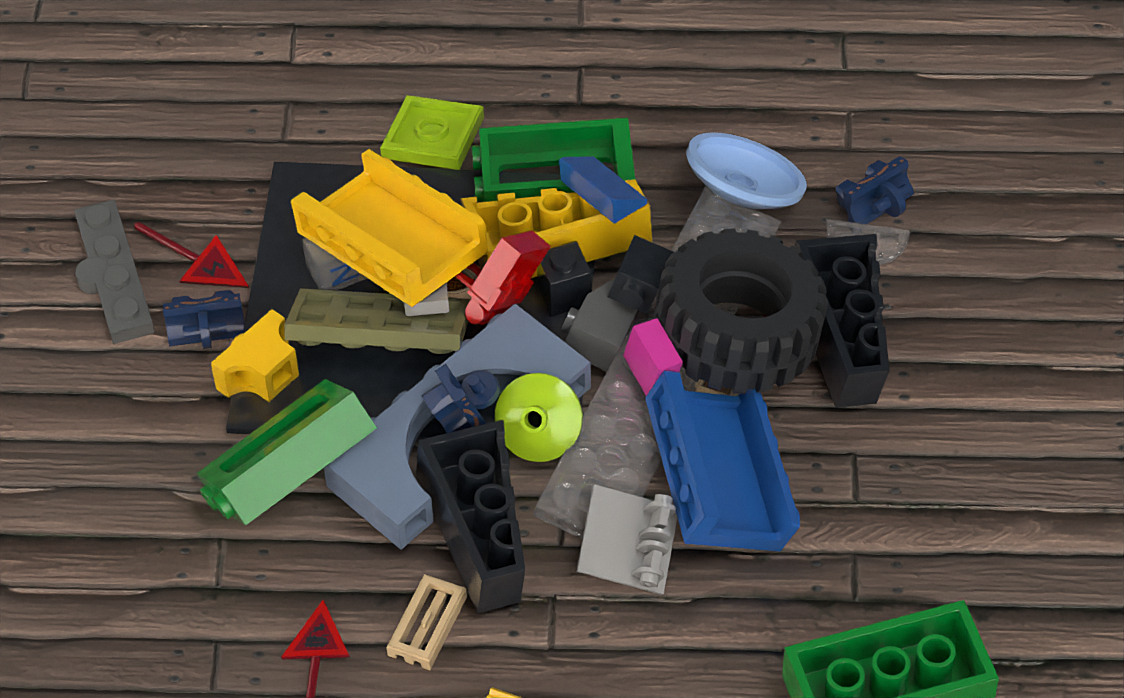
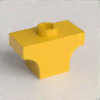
[211,309,299,402]

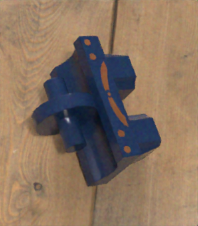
[836,156,914,230]
[163,290,245,349]
[421,364,500,433]

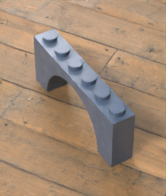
[324,304,591,549]

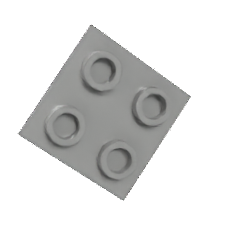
[576,484,677,595]

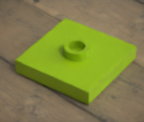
[380,95,485,170]

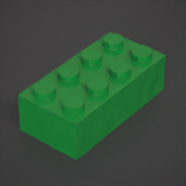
[782,600,999,698]

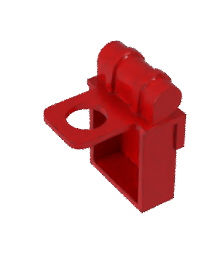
[455,230,551,324]

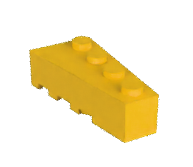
[461,179,652,278]

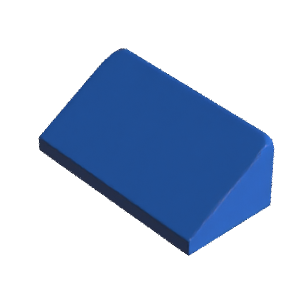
[559,156,648,224]

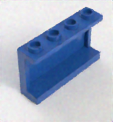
[645,371,800,552]

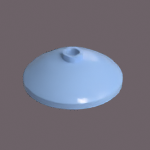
[686,133,807,209]

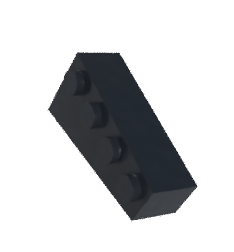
[794,234,890,408]
[416,420,525,613]

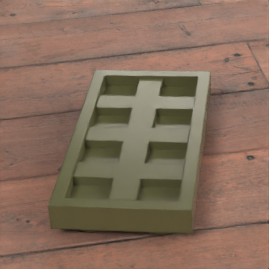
[285,288,471,354]

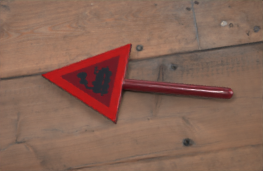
[281,600,350,698]

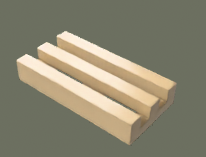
[387,574,467,670]

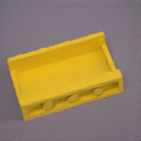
[291,149,488,307]

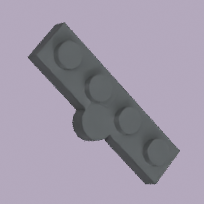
[74,199,155,344]

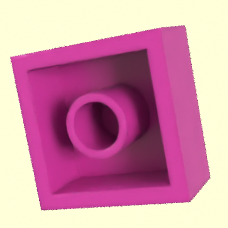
[623,318,683,396]

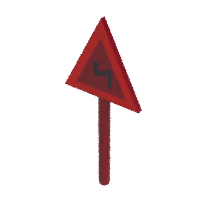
[134,222,249,288]

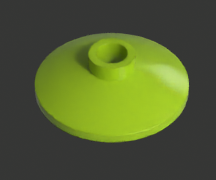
[495,373,583,462]

